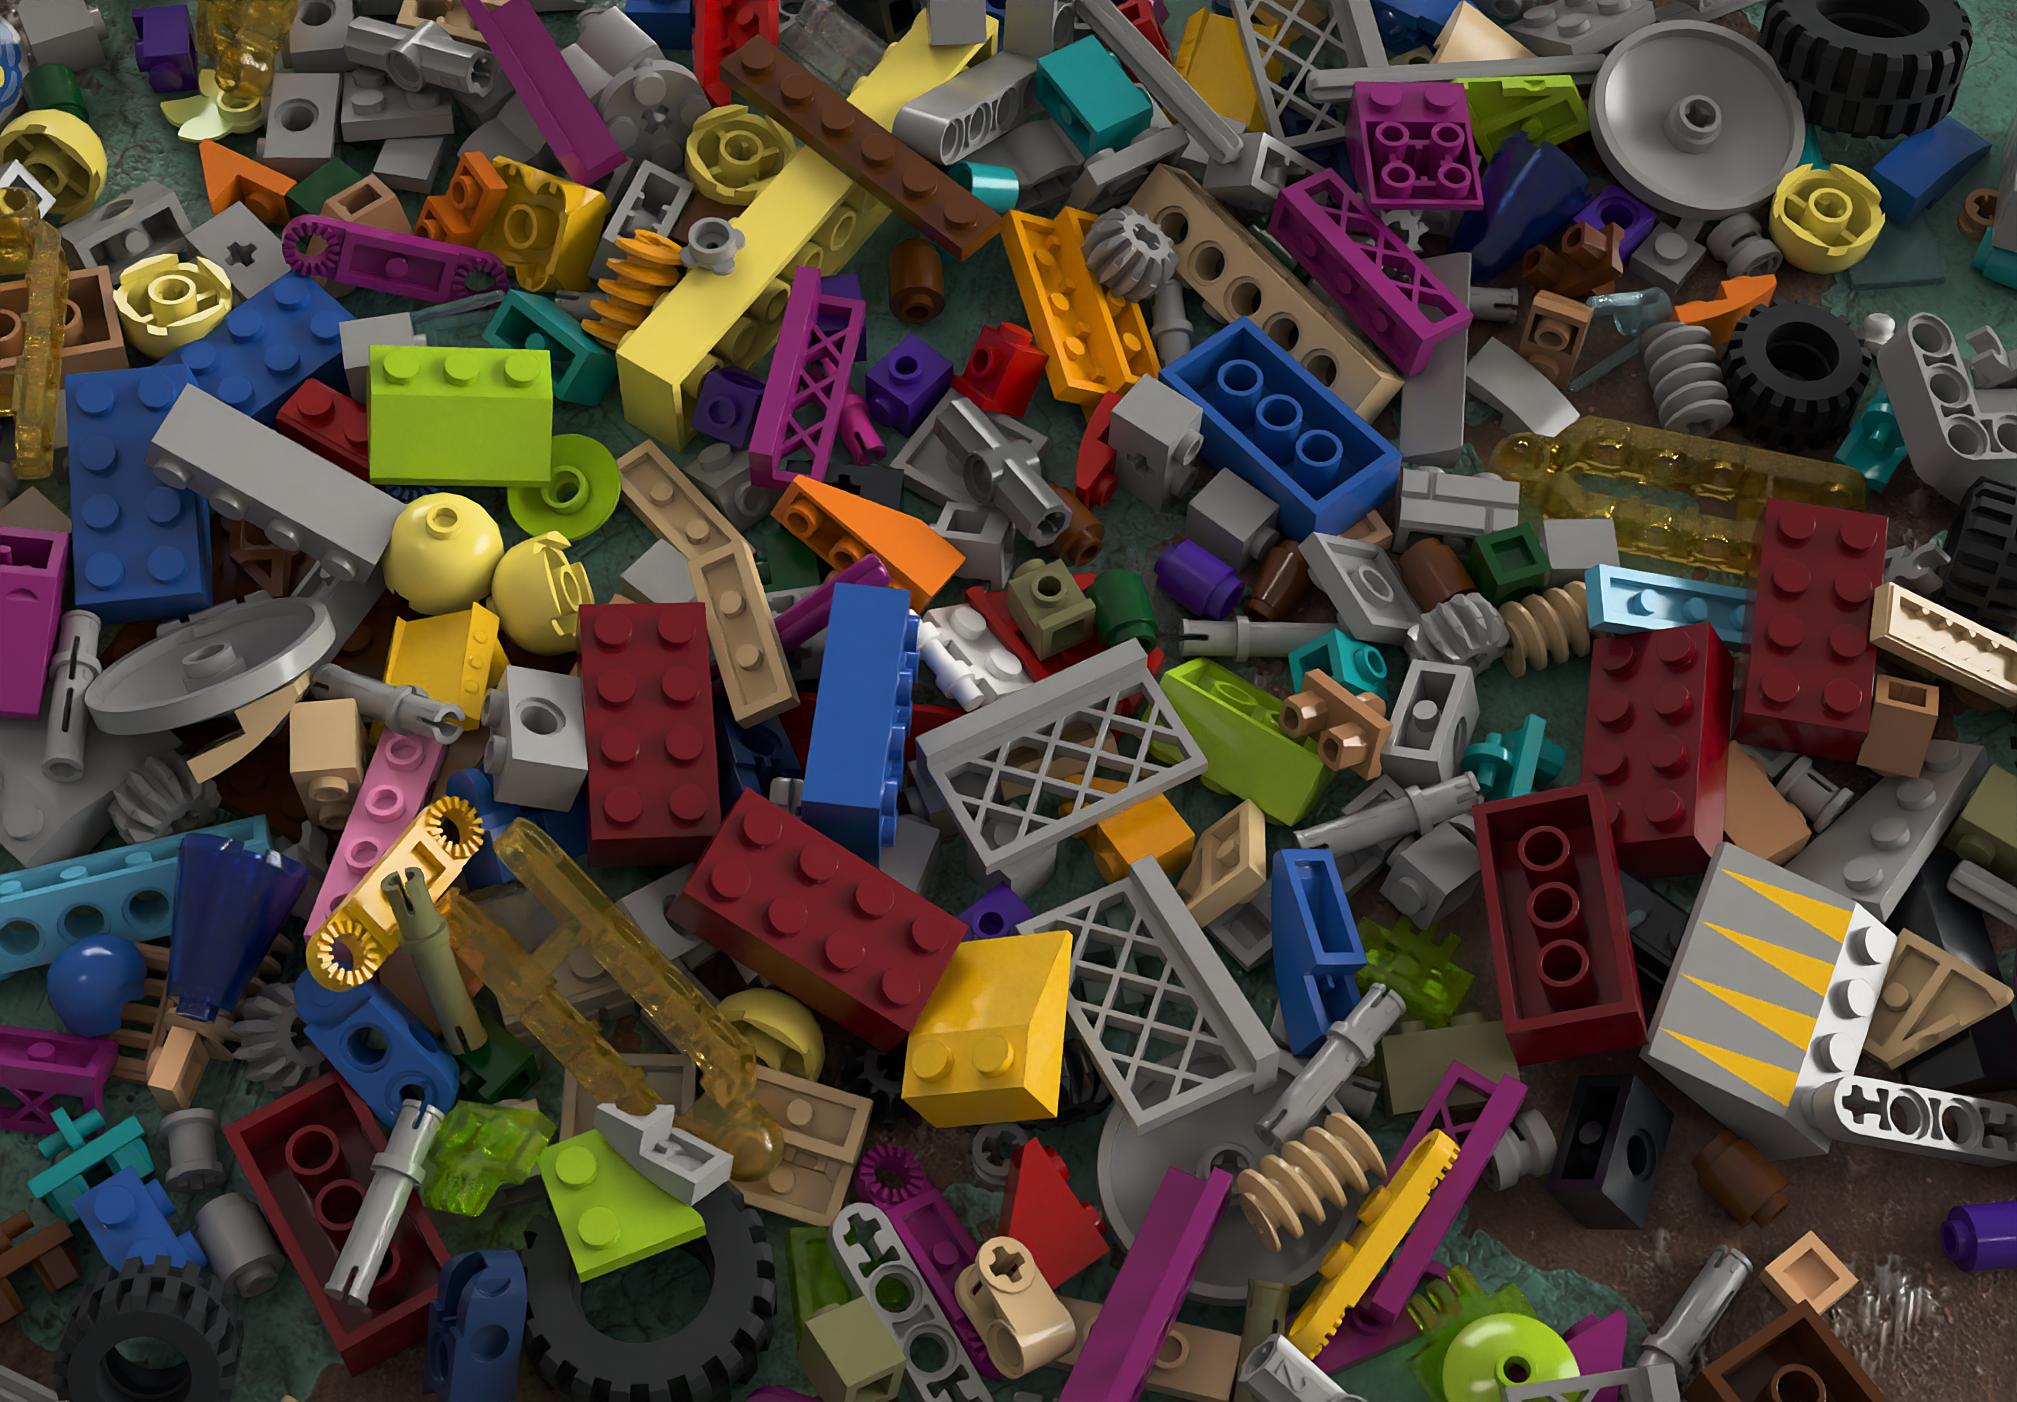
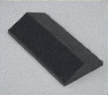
[1881,852,2017,1095]

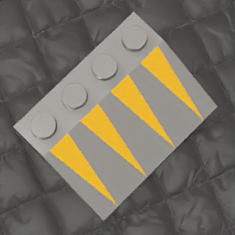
[1639,841,1898,1161]

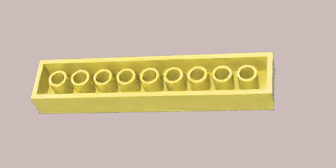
[615,8,999,452]

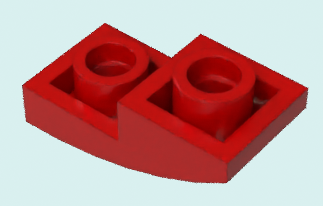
[1074,390,1122,512]

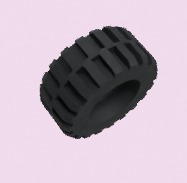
[1757,0,1974,140]
[516,1181,777,1402]

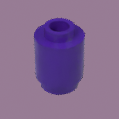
[1154,539,1245,621]
[1940,1200,2017,1273]

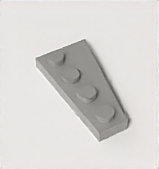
[1784,739,1989,923]

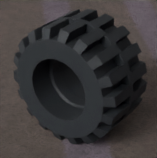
[1719,298,1872,452]
[1930,476,2017,636]
[53,1255,244,1402]

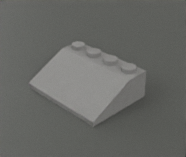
[0,632,188,868]

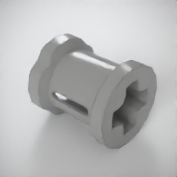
[1775,755,1854,834]
[159,1108,227,1194]

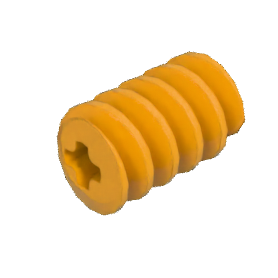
[580,229,682,351]

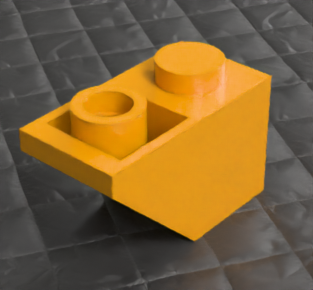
[1058,774,1195,884]

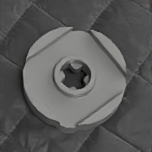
[599,60,712,172]

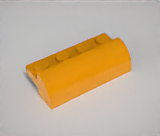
[1000,206,1162,423]

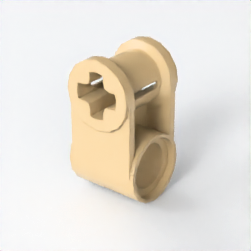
[955,1236,1077,1379]

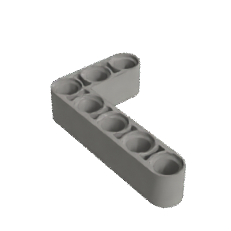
[892,0,1076,166]
[1877,312,2017,489]

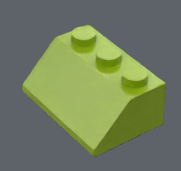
[366,345,553,488]
[1134,656,1339,827]

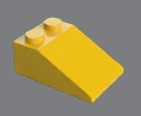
[901,930,1073,1128]

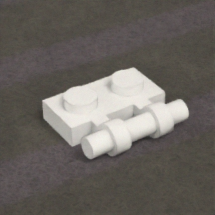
[910,603,1034,712]

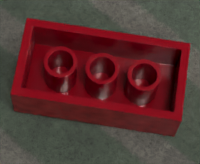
[1730,497,1889,763]
[575,602,721,868]
[1580,622,1735,880]
[1472,781,1649,1067]
[665,787,969,1054]
[222,1069,451,1378]

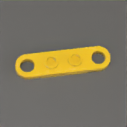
[306,796,485,992]
[1284,1129,1460,1361]

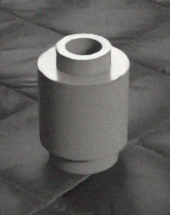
[195,1192,286,1298]

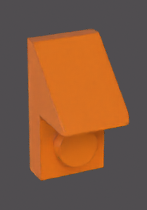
[199,138,297,227]

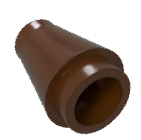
[1243,540,1315,622]

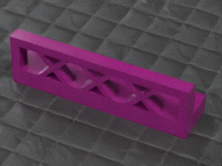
[461,0,628,187]
[1268,167,1474,378]
[748,266,866,491]
[0,1025,118,1141]
[1346,1059,1528,1328]
[1057,1165,1233,1402]

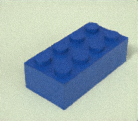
[152,269,357,435]
[1158,315,1402,544]
[65,364,215,626]
[801,582,921,869]

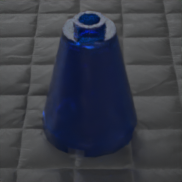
[1446,130,1593,284]
[166,833,310,1024]

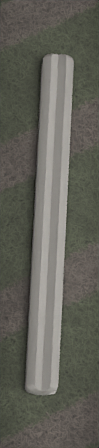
[1075,0,1243,166]
[1305,54,1606,104]

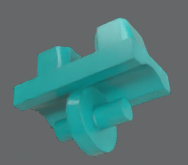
[1830,388,1908,497]
[1462,713,1567,803]
[26,1106,156,1226]

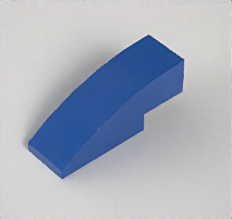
[1868,116,1993,226]
[1271,849,1368,1057]

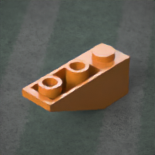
[770,474,966,616]

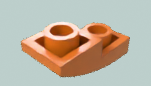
[413,151,508,248]
[1669,274,1777,347]

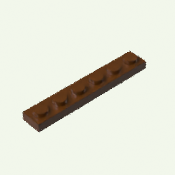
[719,34,1001,263]

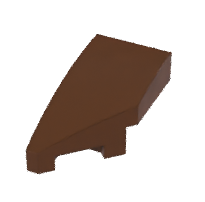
[229,518,293,599]

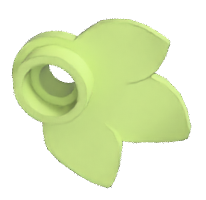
[160,69,263,143]

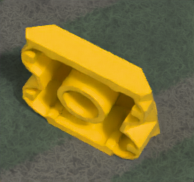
[1161,6,1291,133]
[472,155,613,293]
[368,601,511,747]

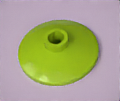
[507,434,621,542]
[1442,1313,1581,1402]

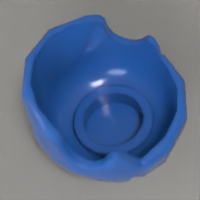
[46,933,148,1038]

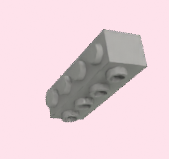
[144,383,408,585]

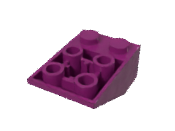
[1345,81,1484,211]
[0,526,73,721]

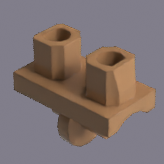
[1278,669,1393,781]

